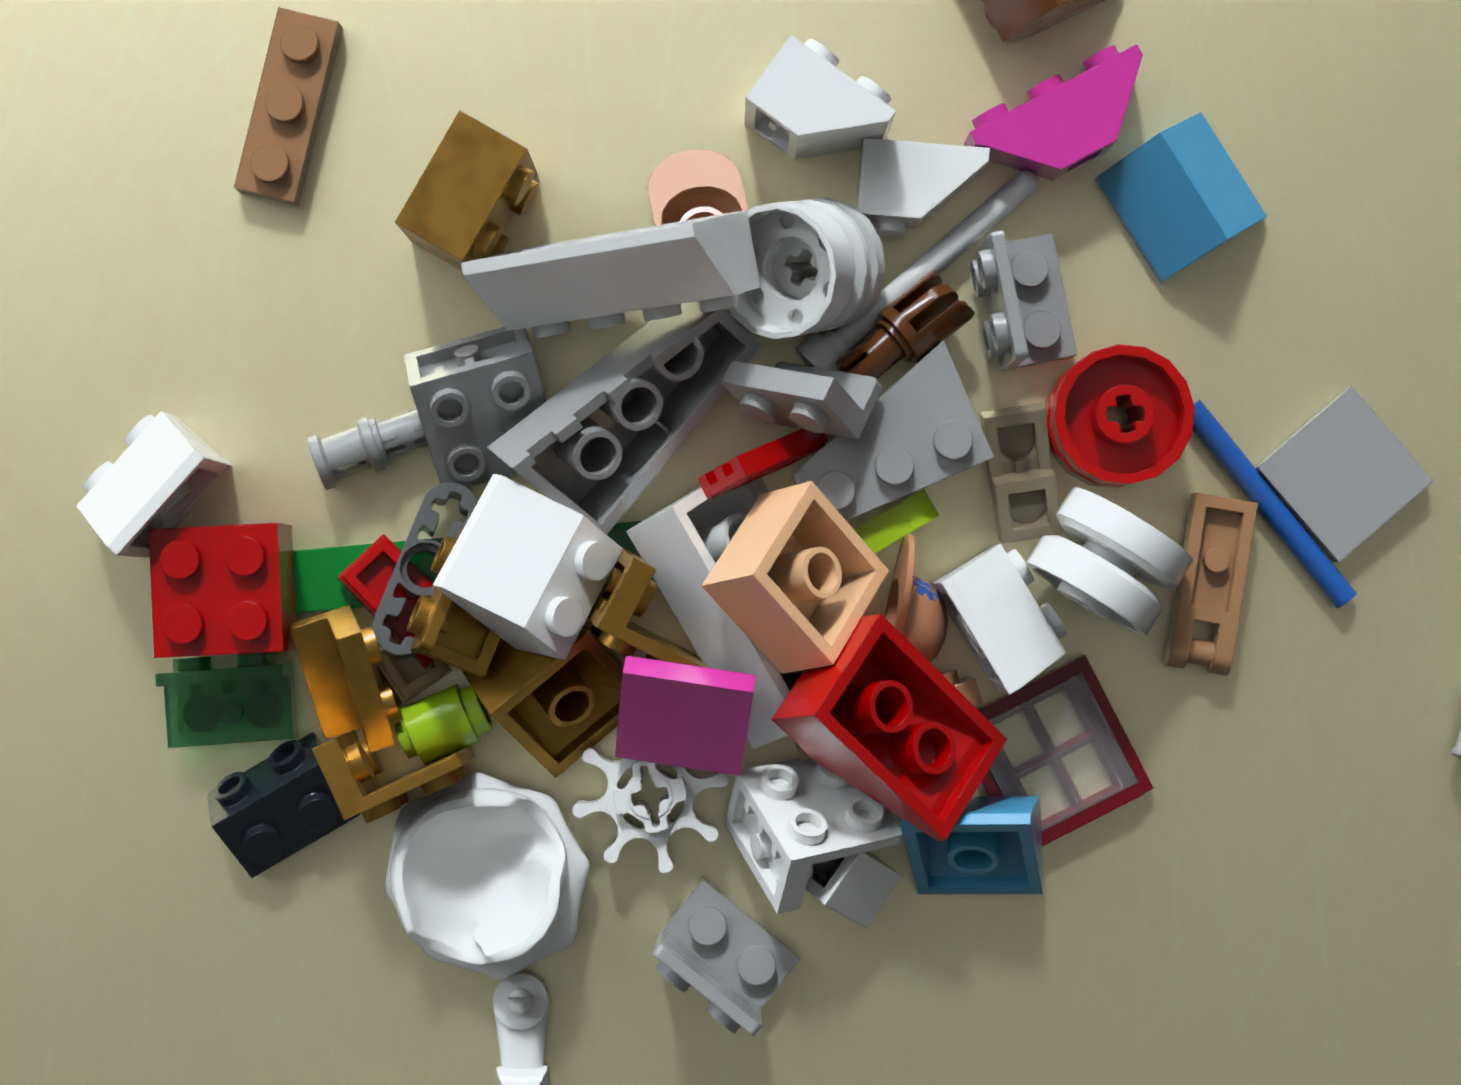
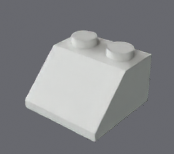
[77,411,231,558]
[433,474,623,660]
[931,544,1067,695]

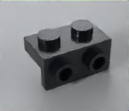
[207,732,360,878]

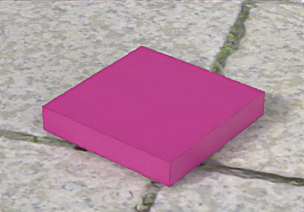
[615,656,756,776]

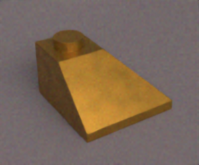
[462,625,623,778]

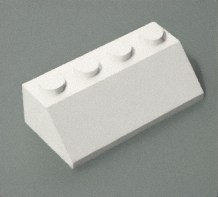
[461,210,761,338]
[626,478,804,749]

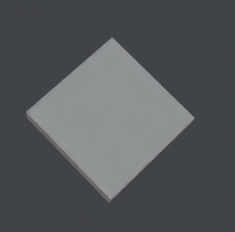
[1255,386,1433,562]

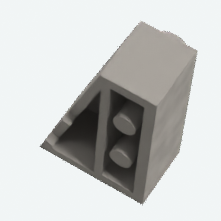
[791,340,994,521]

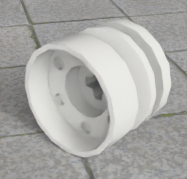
[728,197,885,339]

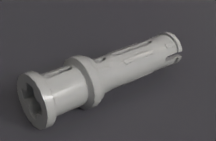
[307,409,428,490]

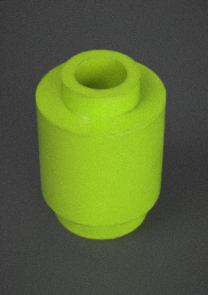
[395,684,493,765]

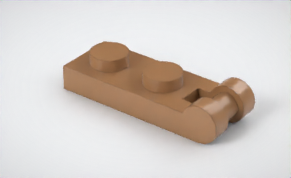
[1163,493,1258,676]

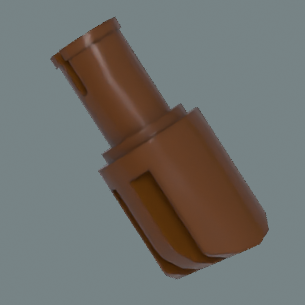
[836,270,975,379]

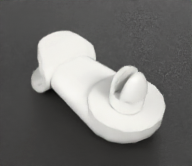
[492,973,550,1085]

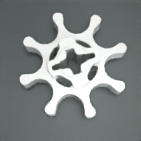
[573,746,728,873]

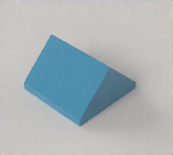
[1095,112,1267,283]
[901,796,1044,894]

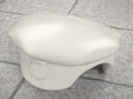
[385,772,590,979]

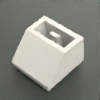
[744,35,896,160]

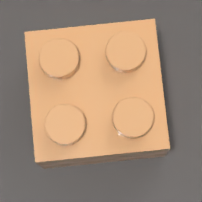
[702,481,889,674]

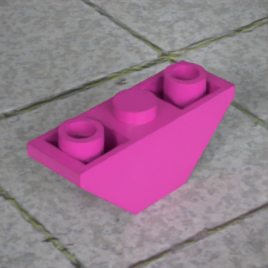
[964,44,1143,181]

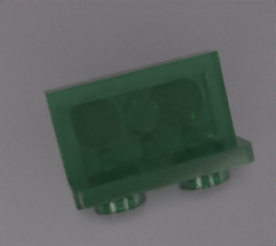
[155,652,298,748]

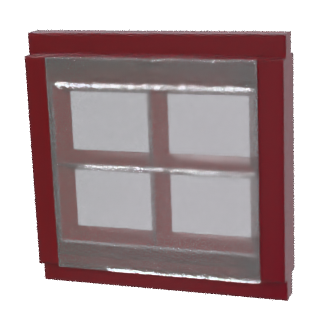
[977,654,1154,847]

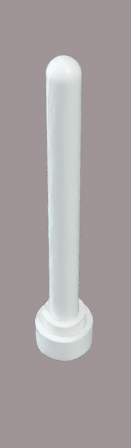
[795,170,1038,371]

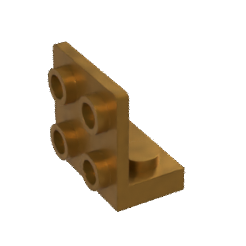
[587,546,710,668]
[312,730,475,824]

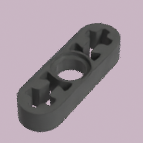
[372,482,477,659]

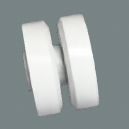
[1026,487,1193,636]

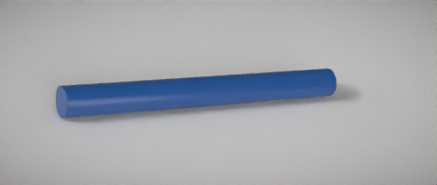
[1193,399,1357,608]

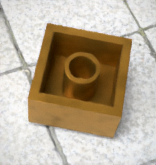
[395,110,540,271]

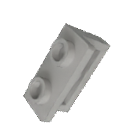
[721,360,882,439]

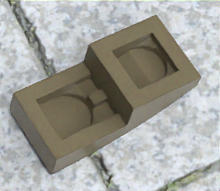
[980,403,1063,544]

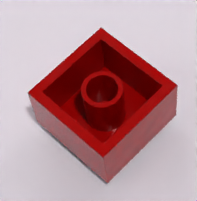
[148,523,296,658]

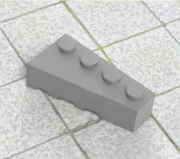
[487,301,762,535]

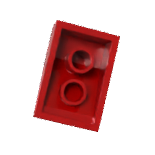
[771,614,1007,841]

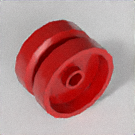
[1045,344,1195,489]

